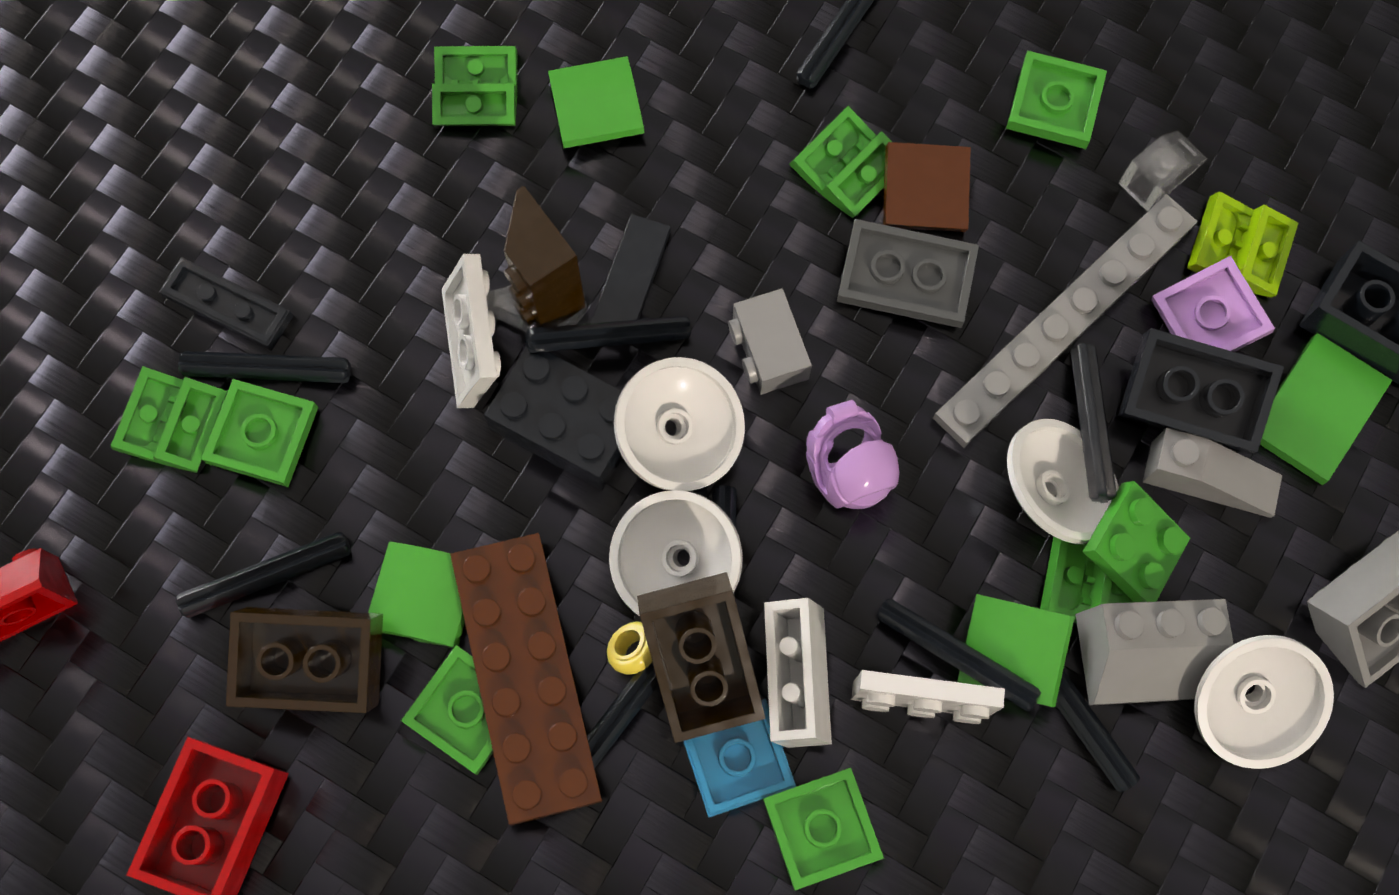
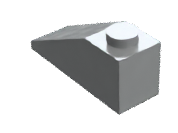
[1143,428,1282,518]

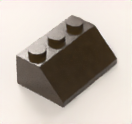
[504,186,586,328]

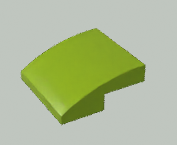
[1187,191,1298,298]

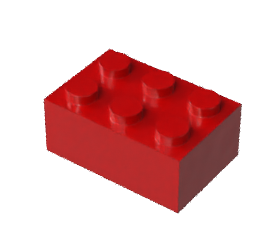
[126,737,289,895]

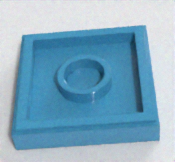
[683,699,796,818]

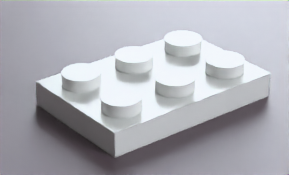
[441,254,501,408]
[851,670,1005,724]

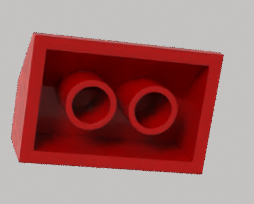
[0,548,78,642]

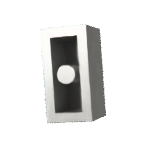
[728,288,812,395]

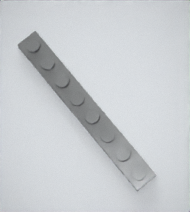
[933,194,1198,448]

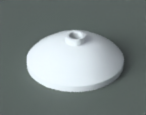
[614,357,745,491]
[1007,419,1119,544]
[609,490,743,616]
[1194,635,1334,769]

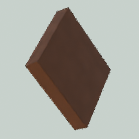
[883,142,971,232]

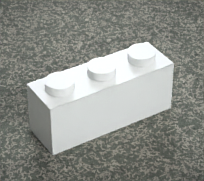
[764,598,832,748]

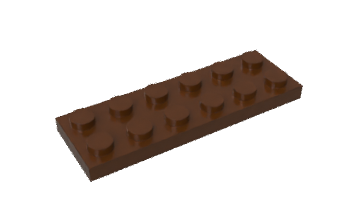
[450,533,602,826]

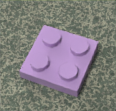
[1151,256,1275,352]

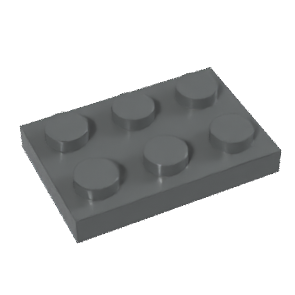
[837,219,979,328]

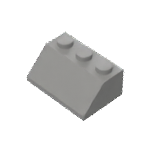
[1307,530,1399,688]
[1075,599,1234,706]

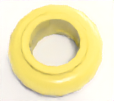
[606,621,652,675]

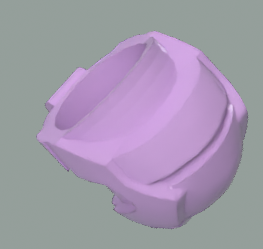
[806,400,900,509]

